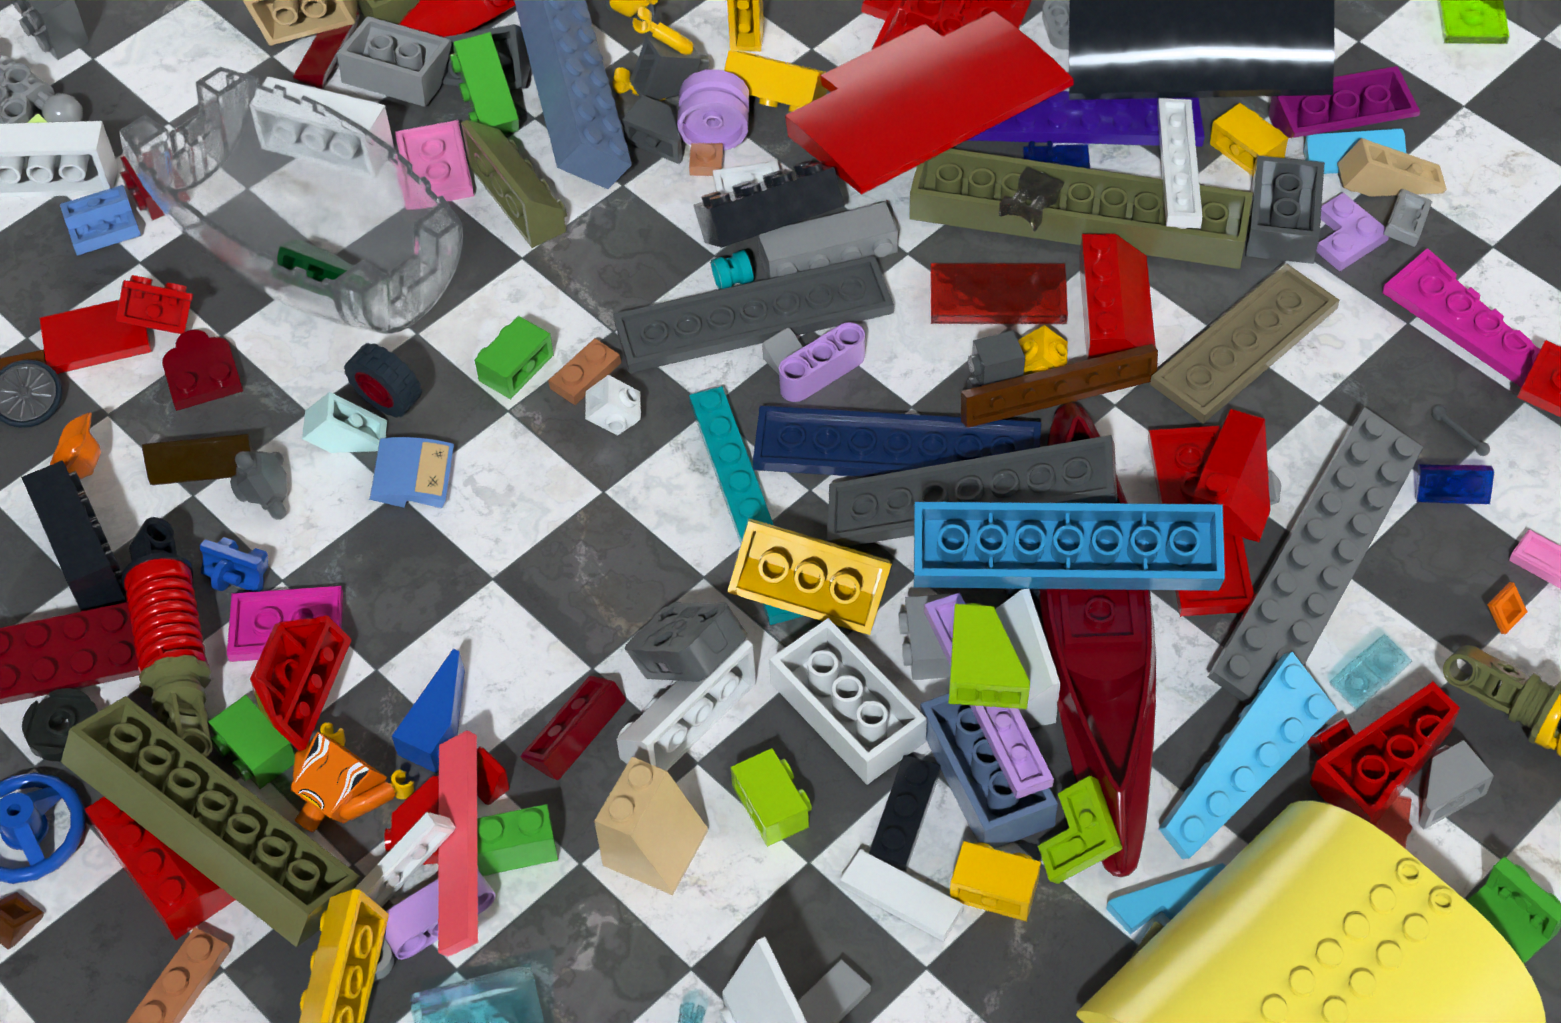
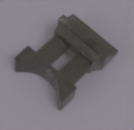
[999,167,1064,231]

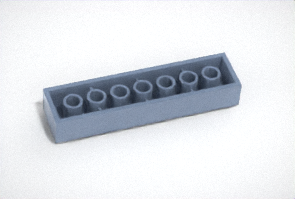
[514,0,632,189]

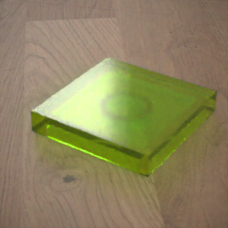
[1437,0,1510,44]

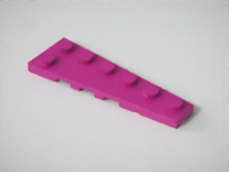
[1383,249,1540,388]

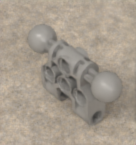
[0,56,83,124]

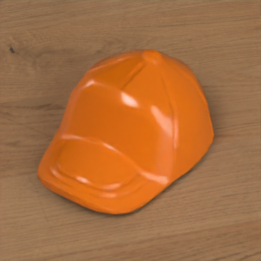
[50,412,101,479]

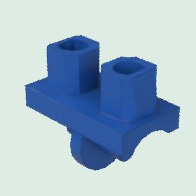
[200,537,268,592]

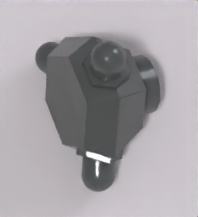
[230,451,287,520]

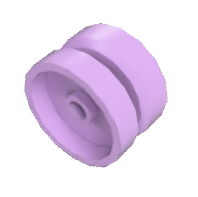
[677,70,749,151]

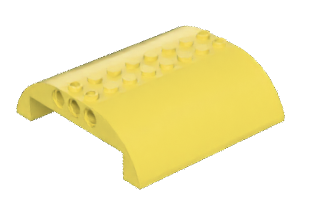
[1076,801,1546,1023]

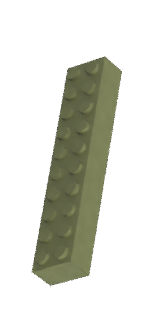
[909,149,1253,269]

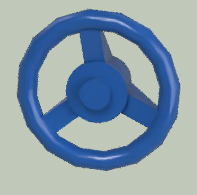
[0,772,85,884]

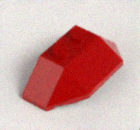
[250,615,352,751]

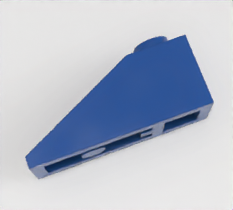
[392,649,465,773]

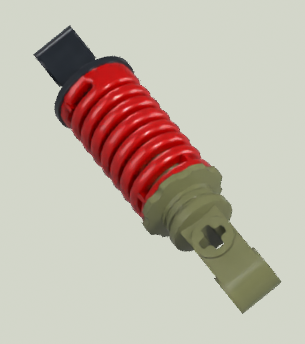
[121,517,212,758]

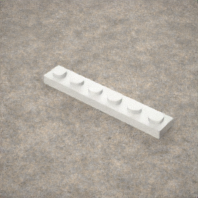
[1157,98,1202,229]

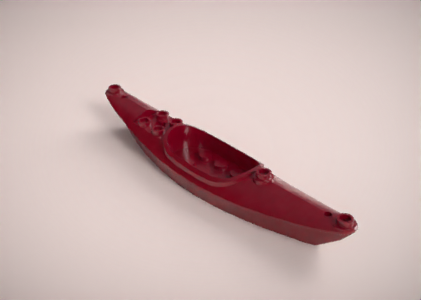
[1039,402,1156,877]

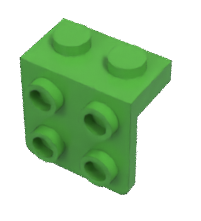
[1467,856,1561,964]

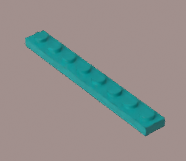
[689,386,803,625]

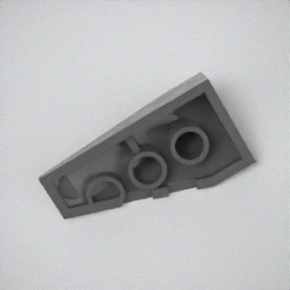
[441,24,531,91]

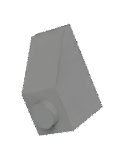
[1419,740,1494,830]

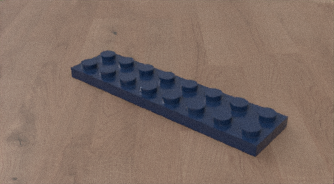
[753,406,1041,477]

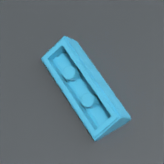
[1303,129,1406,174]

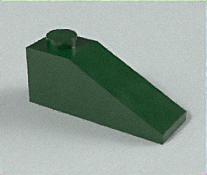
[272,239,376,311]

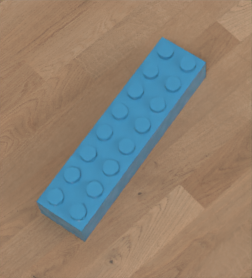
[914,502,1225,591]

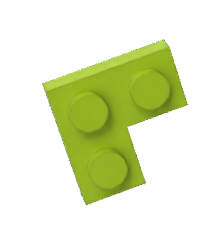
[1038,776,1123,884]

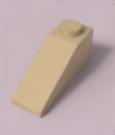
[1337,138,1447,197]

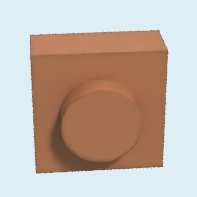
[689,143,724,176]

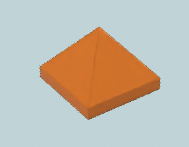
[1487,582,1527,635]

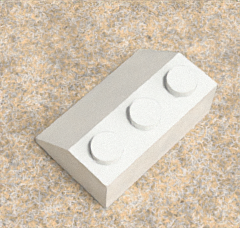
[995,588,1060,729]

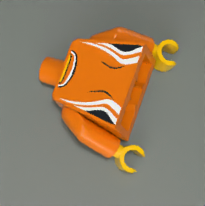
[291,722,414,833]

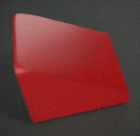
[477,747,509,805]

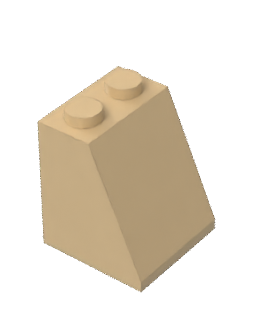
[594,757,708,895]

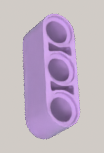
[779,322,865,402]
[384,870,496,960]

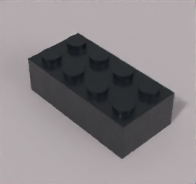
[693,160,845,248]
[21,460,126,611]

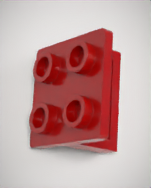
[115,275,193,335]

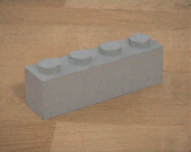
[758,202,898,279]

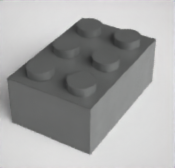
[1246,155,1325,264]

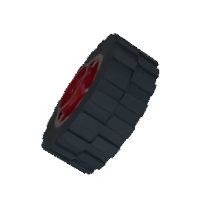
[344,343,422,418]

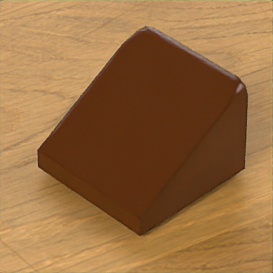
[0,892,44,949]

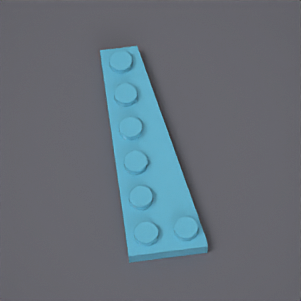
[1158,652,1338,859]

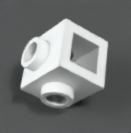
[585,375,641,435]

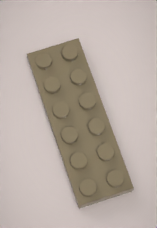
[1150,263,1340,424]

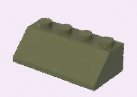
[461,120,567,248]

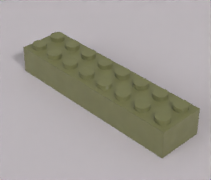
[61,696,360,947]

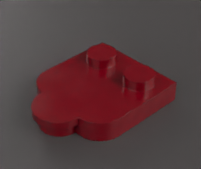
[162,329,243,411]

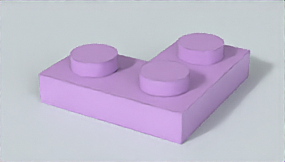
[1316,193,1389,271]

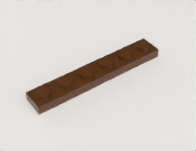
[961,344,1158,428]

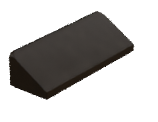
[142,434,254,485]

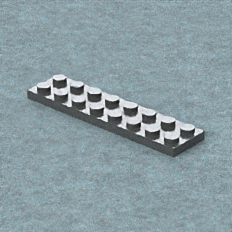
[613,255,894,373]
[827,435,1117,547]

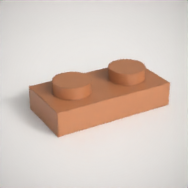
[548,338,621,405]

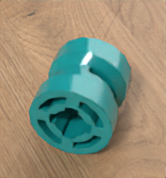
[710,250,754,290]

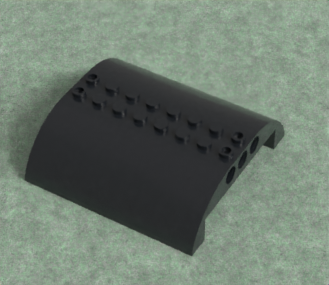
[1069,0,1335,100]

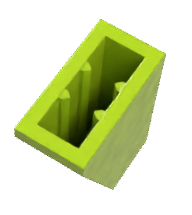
[948,603,1030,709]

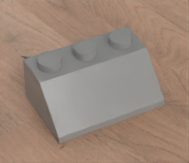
[337,16,452,107]

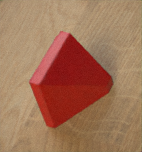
[1307,718,1355,758]

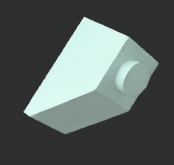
[302,392,387,453]

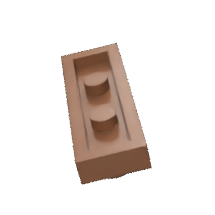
[126,927,231,1023]

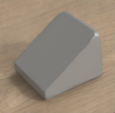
[762,327,803,375]

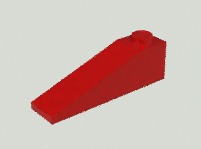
[397,0,515,37]
[1192,409,1271,543]

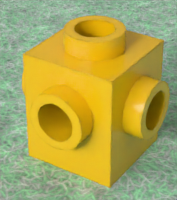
[1018,325,1068,376]

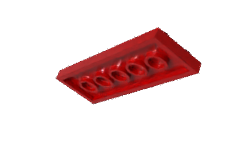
[1148,426,1254,617]

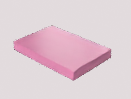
[395,120,474,208]

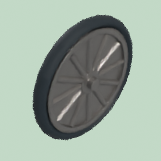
[0,360,62,428]

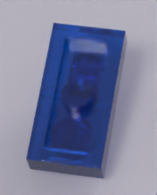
[1023,141,1090,169]
[1415,464,1494,504]

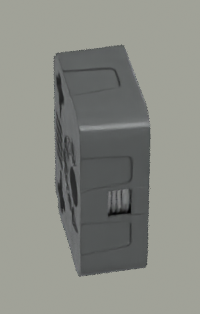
[625,602,747,682]

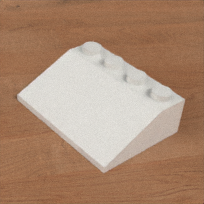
[719,937,807,1023]

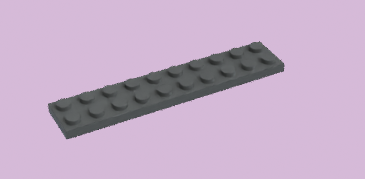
[1208,407,1424,705]

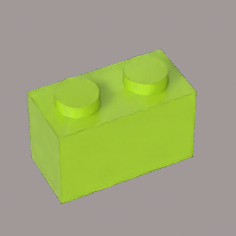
[731,748,812,847]

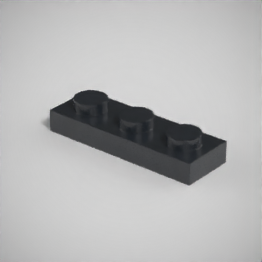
[869,755,941,872]

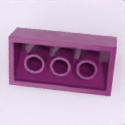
[1268,66,1420,138]

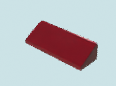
[293,12,360,90]
[520,676,626,780]

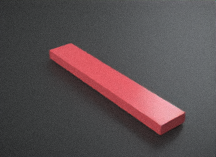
[438,730,478,957]

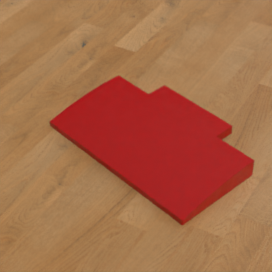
[785,12,1074,194]

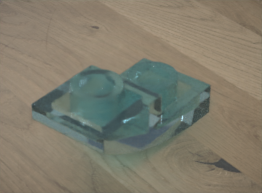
[1329,634,1412,711]

